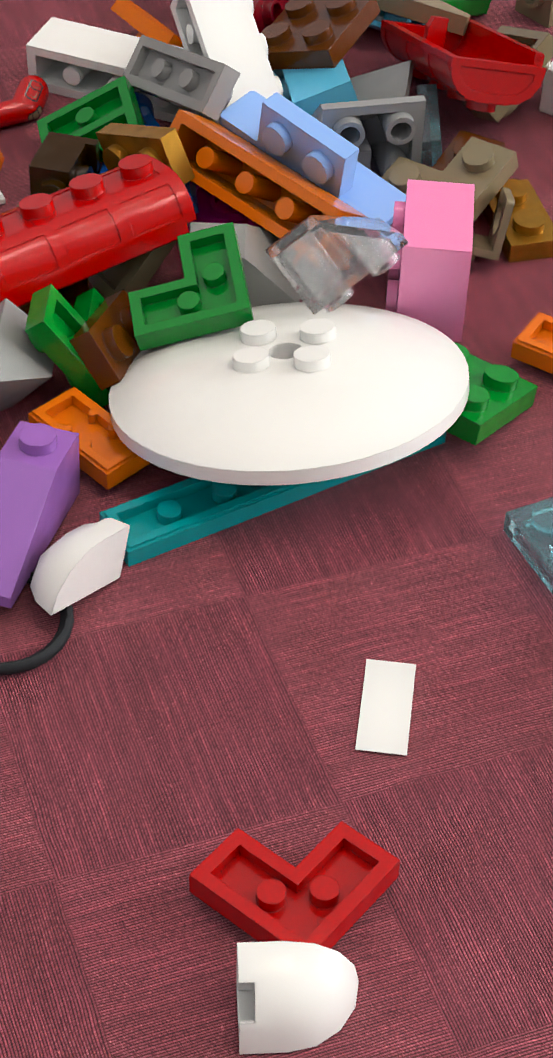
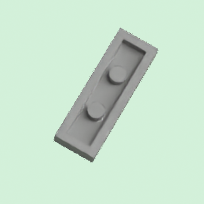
[122,35,241,121]

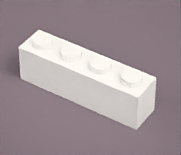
[170,0,283,124]
[26,17,207,122]

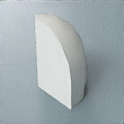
[30,518,130,616]
[236,941,359,1055]

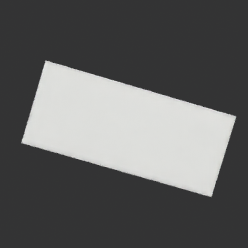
[355,659,416,756]

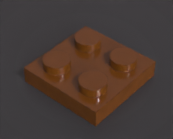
[261,0,380,70]

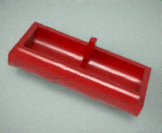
[381,16,547,113]
[0,154,197,307]

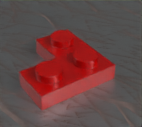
[189,821,400,949]

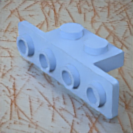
[219,91,406,233]

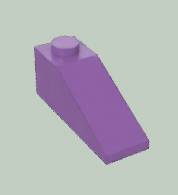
[0,421,80,608]

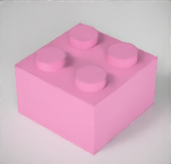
[385,179,475,342]

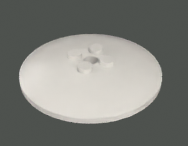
[109,302,469,486]

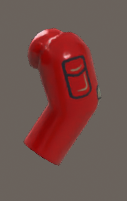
[0,75,49,128]

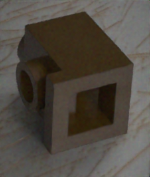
[29,132,100,195]

